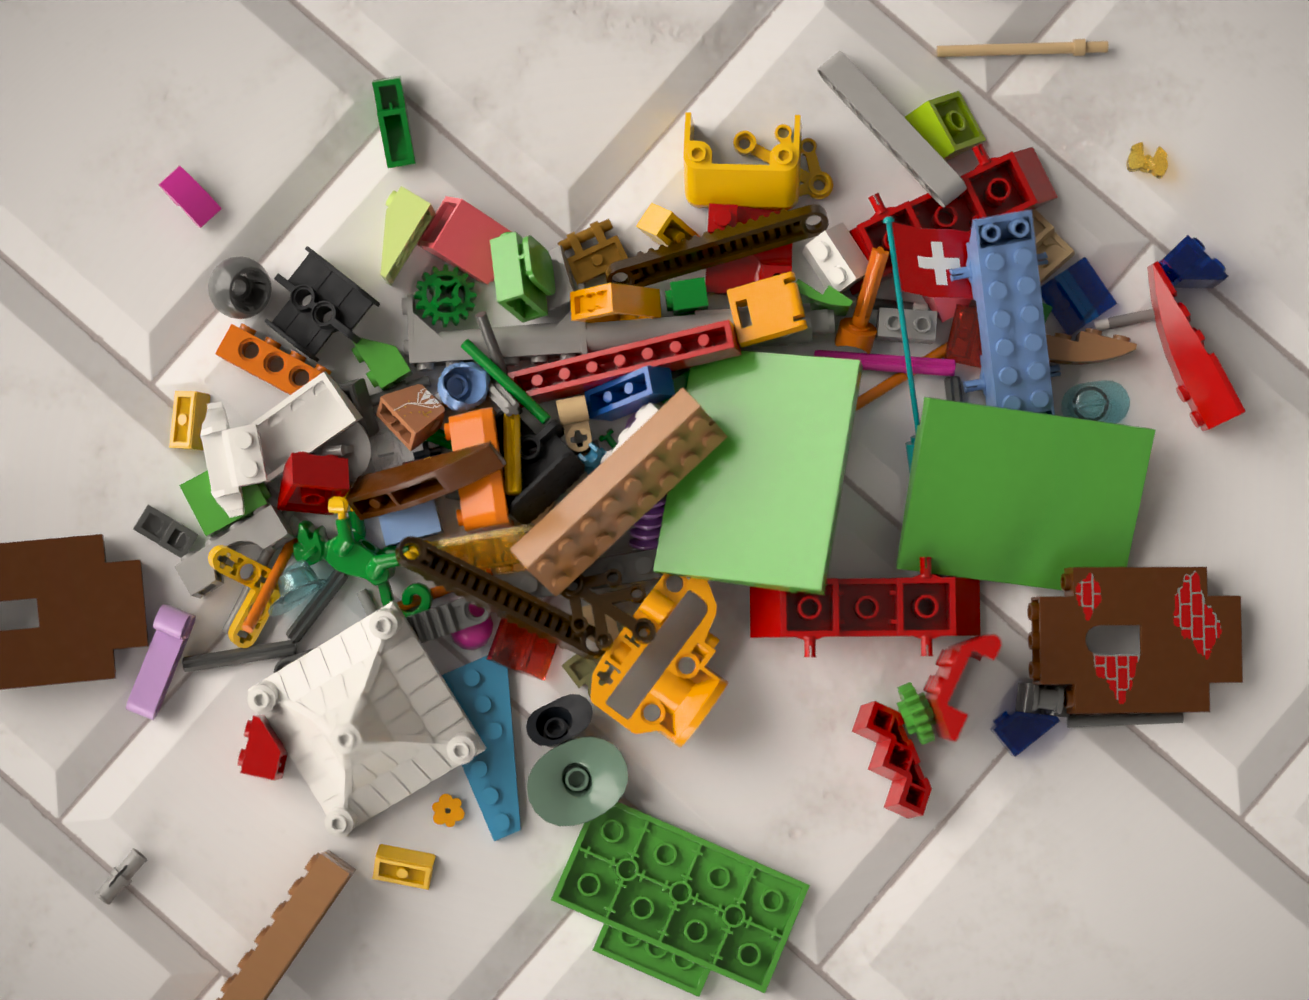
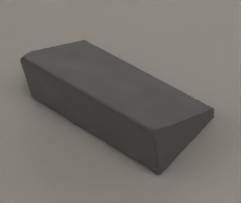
[338,378,380,438]

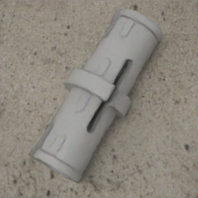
[95,848,147,905]

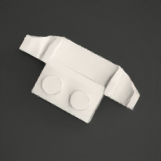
[200,401,268,518]

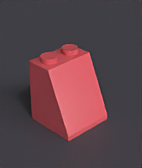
[416,196,511,285]

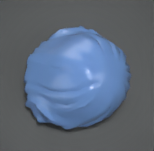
[437,361,490,412]

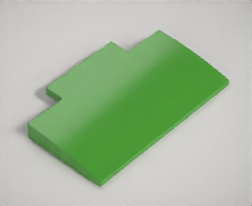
[551,802,810,997]

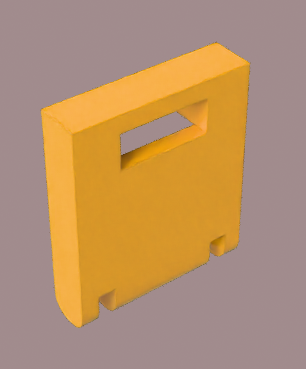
[726,272,808,348]

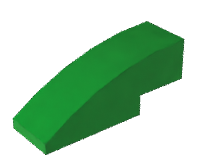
[372,75,416,169]

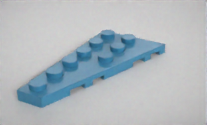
[442,647,521,841]

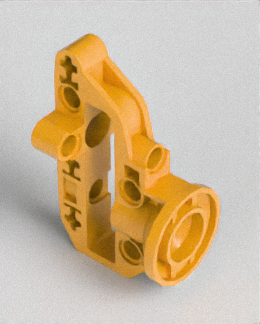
[590,574,728,748]

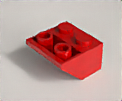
[237,715,288,781]

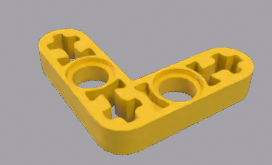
[208,545,285,648]

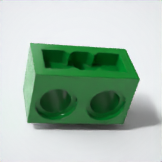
[665,277,709,316]

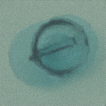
[1061,380,1130,423]
[268,560,327,616]

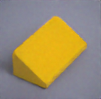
[169,391,210,451]
[372,844,436,890]

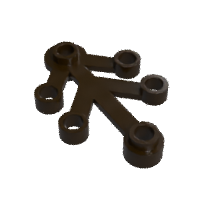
[560,569,656,651]

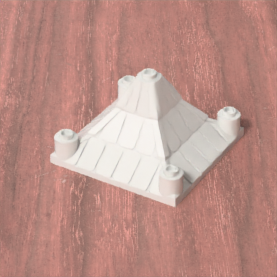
[247,600,486,837]

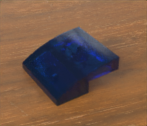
[1041,257,1118,335]

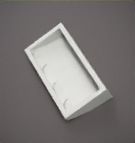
[249,371,363,483]

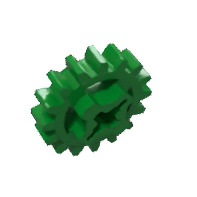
[414,264,477,328]

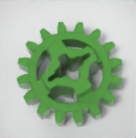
[896,682,936,745]

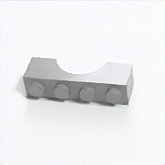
[175,505,296,599]

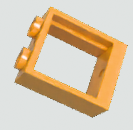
[570,283,661,323]

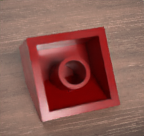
[277,452,349,516]

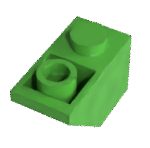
[351,337,413,391]

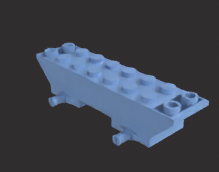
[949,210,1061,415]

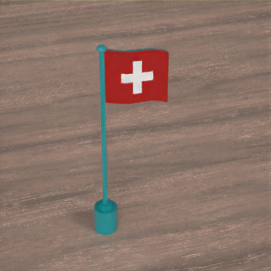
[883,216,974,473]

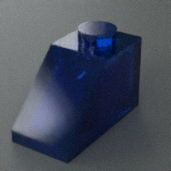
[990,710,1060,757]

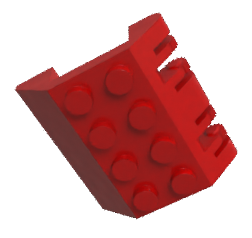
[923,634,1002,742]

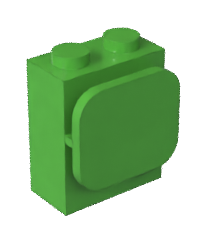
[490,232,556,323]

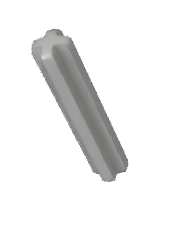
[487,373,519,417]

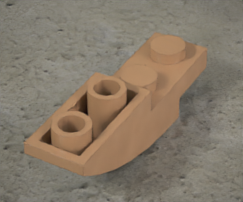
[1046,328,1137,365]

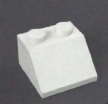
[802,222,868,294]

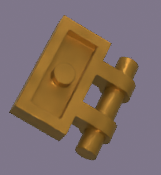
[557,218,628,286]

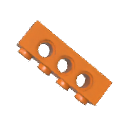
[215,323,336,395]

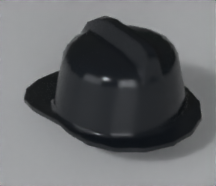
[526,694,593,748]

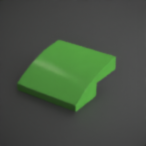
[796,279,853,316]

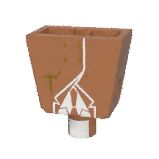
[376,384,448,451]

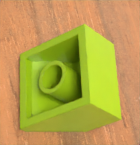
[905,91,986,161]

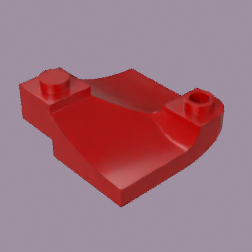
[705,203,793,295]

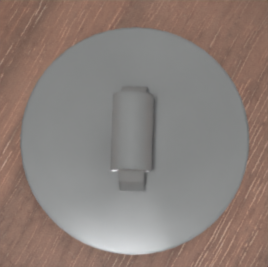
[311,422,372,482]

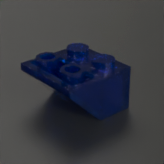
[1158,235,1228,288]

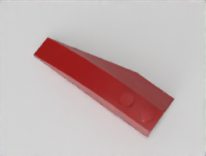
[1147,261,1246,431]

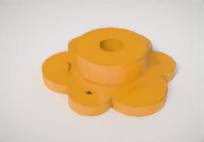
[432,794,465,827]

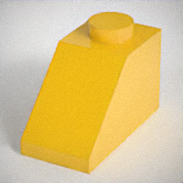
[636,203,701,247]

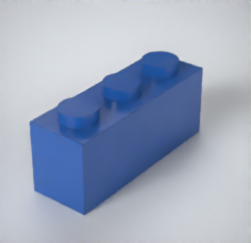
[584,365,675,421]

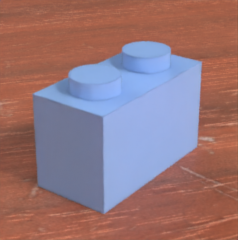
[378,499,444,546]

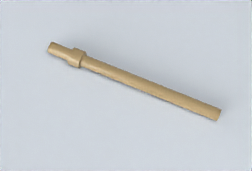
[937,39,1108,57]

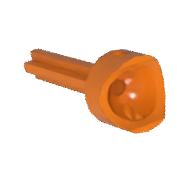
[834,247,889,354]

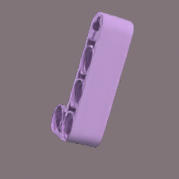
[126,604,196,720]

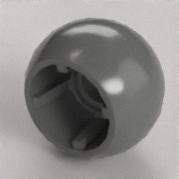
[208,257,272,319]

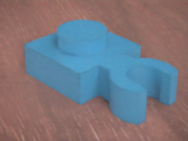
[578,442,607,476]

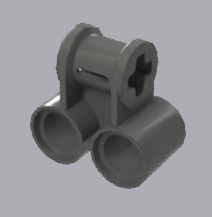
[1015,682,1070,717]

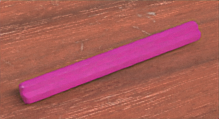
[814,350,956,376]

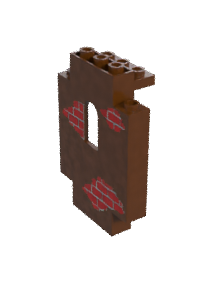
[1027,567,1243,714]

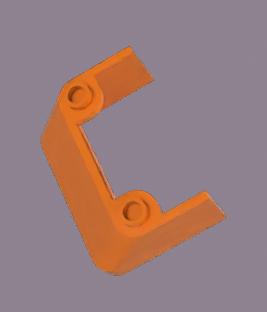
[444,407,515,534]

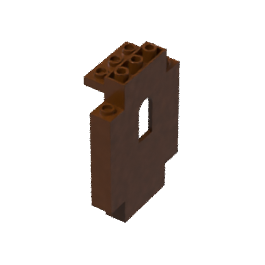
[0,534,149,690]

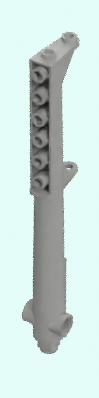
[401,283,835,372]

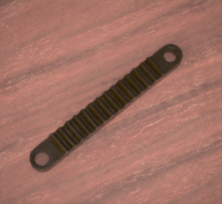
[605,204,829,287]
[395,536,609,660]

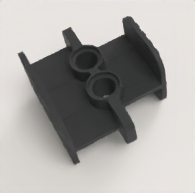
[264,246,380,362]
[495,410,585,525]

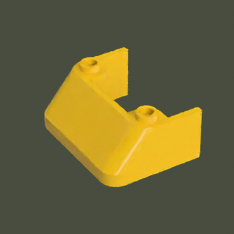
[683,112,802,210]

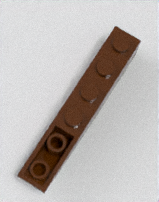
[345,441,506,520]

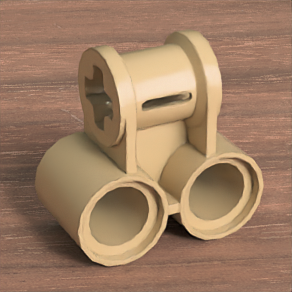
[556,395,592,452]

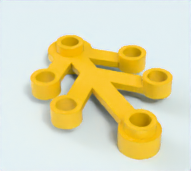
[733,124,833,200]

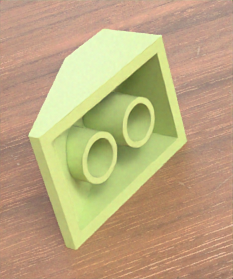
[381,186,435,286]

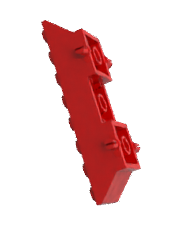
[849,143,1058,296]
[749,557,981,657]

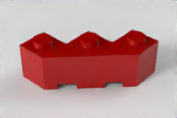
[852,701,932,819]

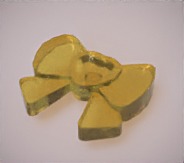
[1126,142,1168,179]

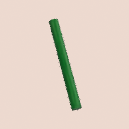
[461,339,551,425]

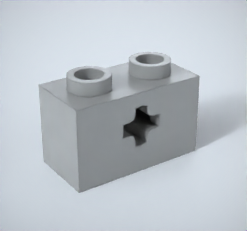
[875,308,937,344]

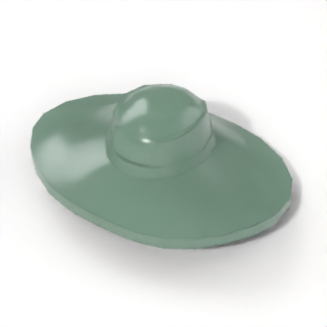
[527,736,628,826]

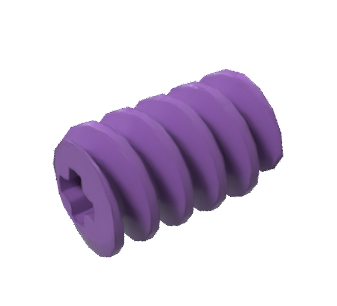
[629,494,667,550]

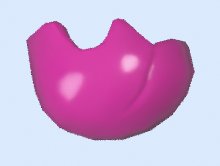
[450,604,493,651]

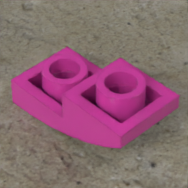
[158,166,222,228]

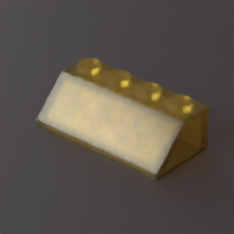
[428,524,535,574]

